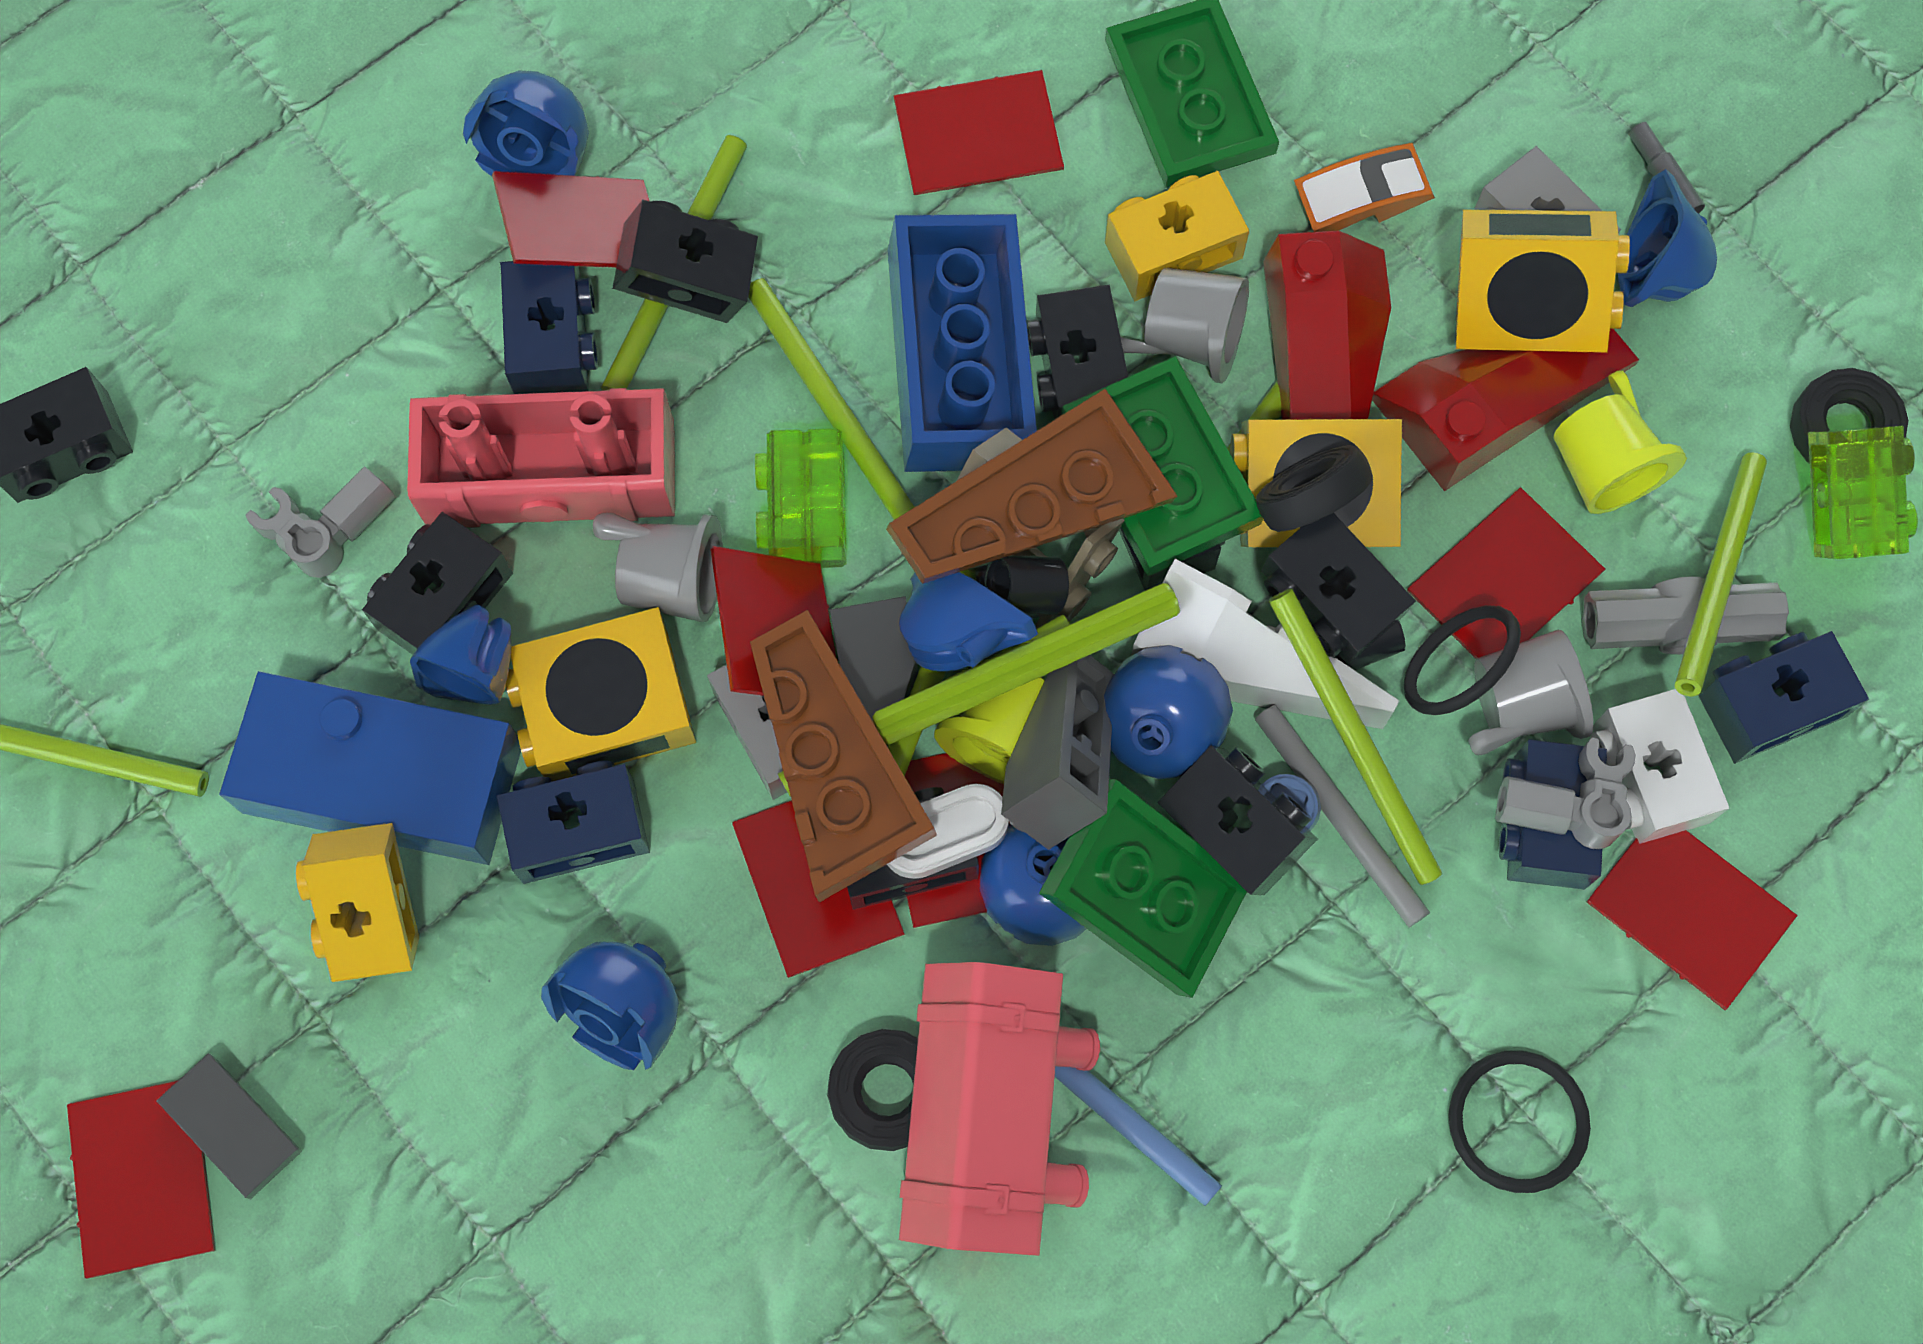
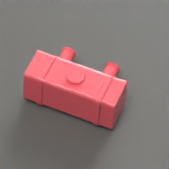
[407,388,675,528]
[899,962,1100,1256]

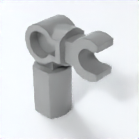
[246,467,396,578]
[1495,737,1636,849]

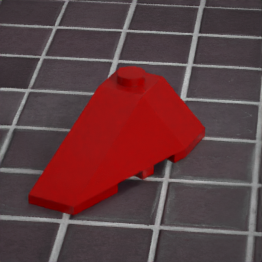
[1263,231,1392,420]
[1372,329,1639,491]

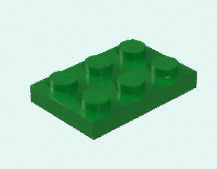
[1105,0,1279,188]
[1062,356,1263,576]
[1039,779,1247,998]

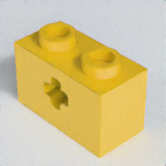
[1105,171,1249,302]
[296,823,419,982]

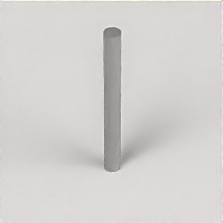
[1255,705,1430,928]

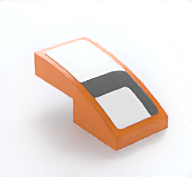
[1294,143,1435,232]

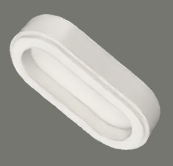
[887,784,1009,879]

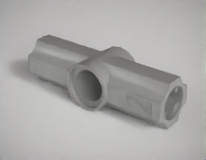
[1582,577,1789,655]

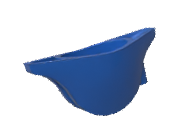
[1618,169,1717,307]
[899,572,1038,671]
[410,605,511,704]

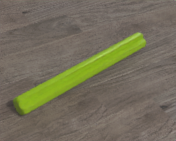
[873,583,1180,744]

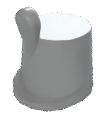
[1120,268,1249,384]
[593,513,723,622]
[1468,629,1593,755]

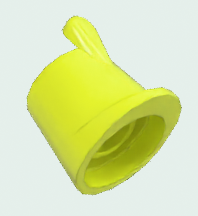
[1553,370,1687,514]
[934,677,1045,784]

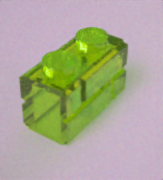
[1808,426,1918,559]
[755,428,847,568]

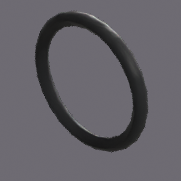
[1404,605,1521,715]
[1449,1051,1591,1193]

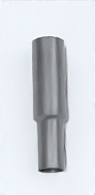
[1628,122,1705,213]

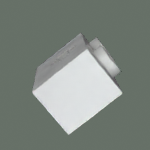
[1591,689,1729,844]

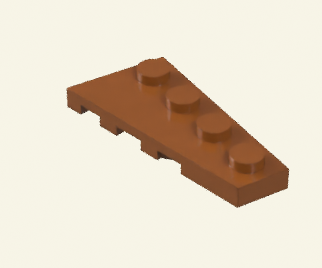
[886,389,1178,584]
[750,610,937,902]

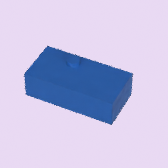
[887,214,1037,472]
[219,671,521,865]

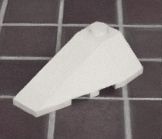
[1131,559,1399,729]

